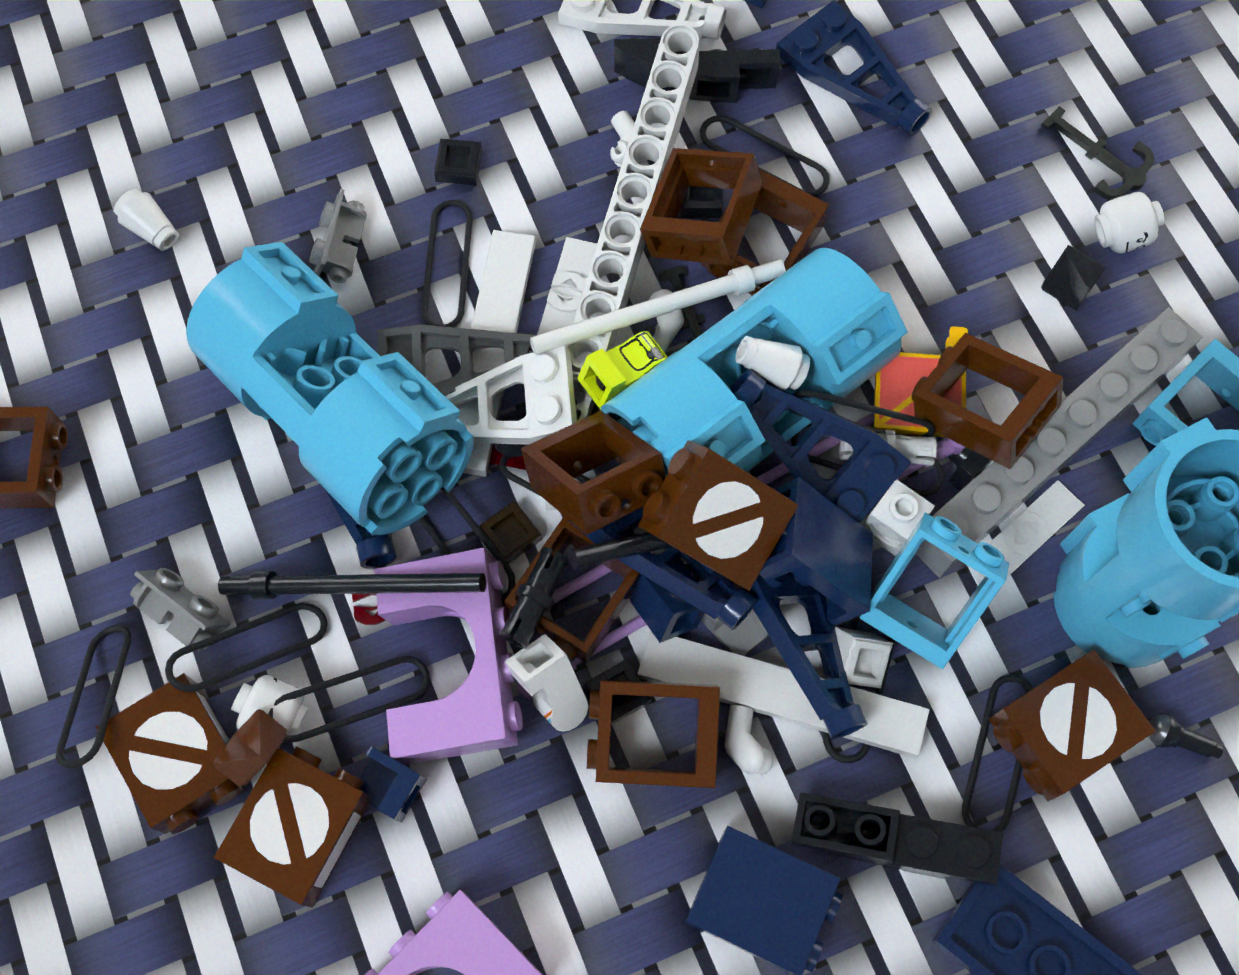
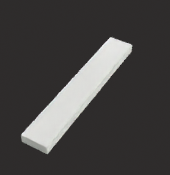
[456,230,536,477]
[637,630,930,758]

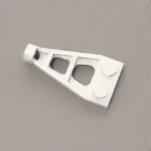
[558,0,727,39]
[445,345,577,445]

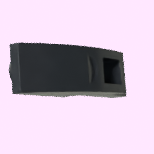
[614,37,780,103]
[792,792,1003,887]

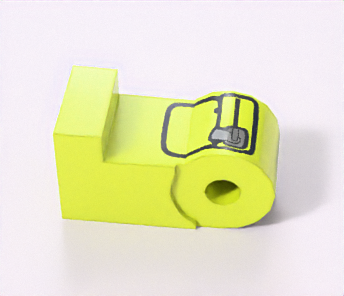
[577,331,668,410]

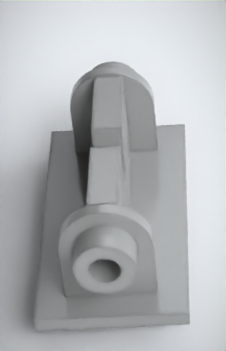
[309,189,367,283]
[130,568,231,652]

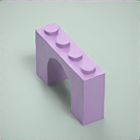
[374,548,523,765]
[365,890,543,975]

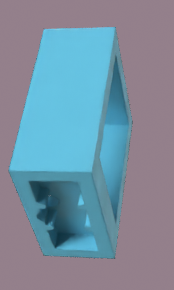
[1132,339,1239,446]
[859,512,1009,670]

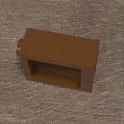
[640,148,762,266]
[701,169,829,296]
[912,333,1063,469]
[0,406,68,509]
[521,411,666,535]
[505,516,640,664]
[586,679,720,788]

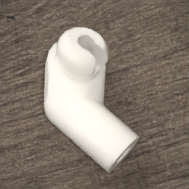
[610,111,635,167]
[649,289,684,353]
[724,705,773,775]

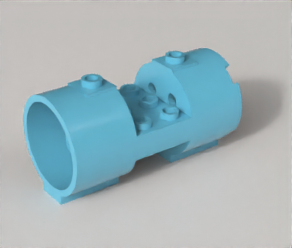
[186,242,474,535]
[601,248,908,476]
[1053,417,1239,668]

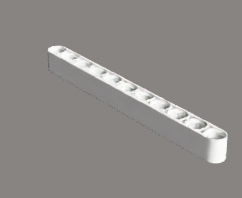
[566,24,699,422]

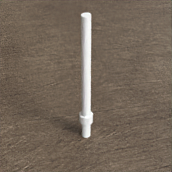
[530,259,786,355]

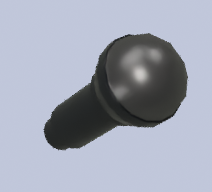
[1148,714,1224,758]

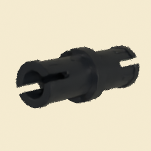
[499,547,570,649]

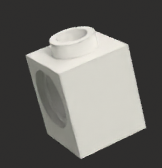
[863,480,935,556]

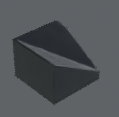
[1041,245,1106,311]

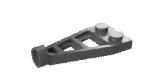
[377,324,535,396]

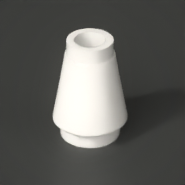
[114,189,179,251]
[735,336,810,390]

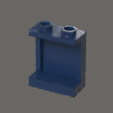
[759,477,873,625]
[684,825,843,975]

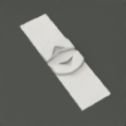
[537,237,597,335]
[977,480,1085,578]

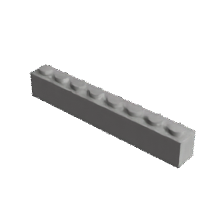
[915,307,1203,578]

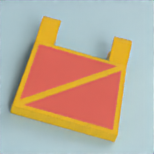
[873,326,968,437]

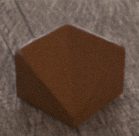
[213,709,287,787]

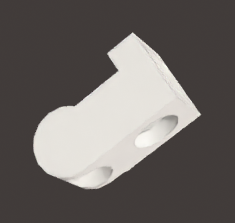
[505,634,588,732]

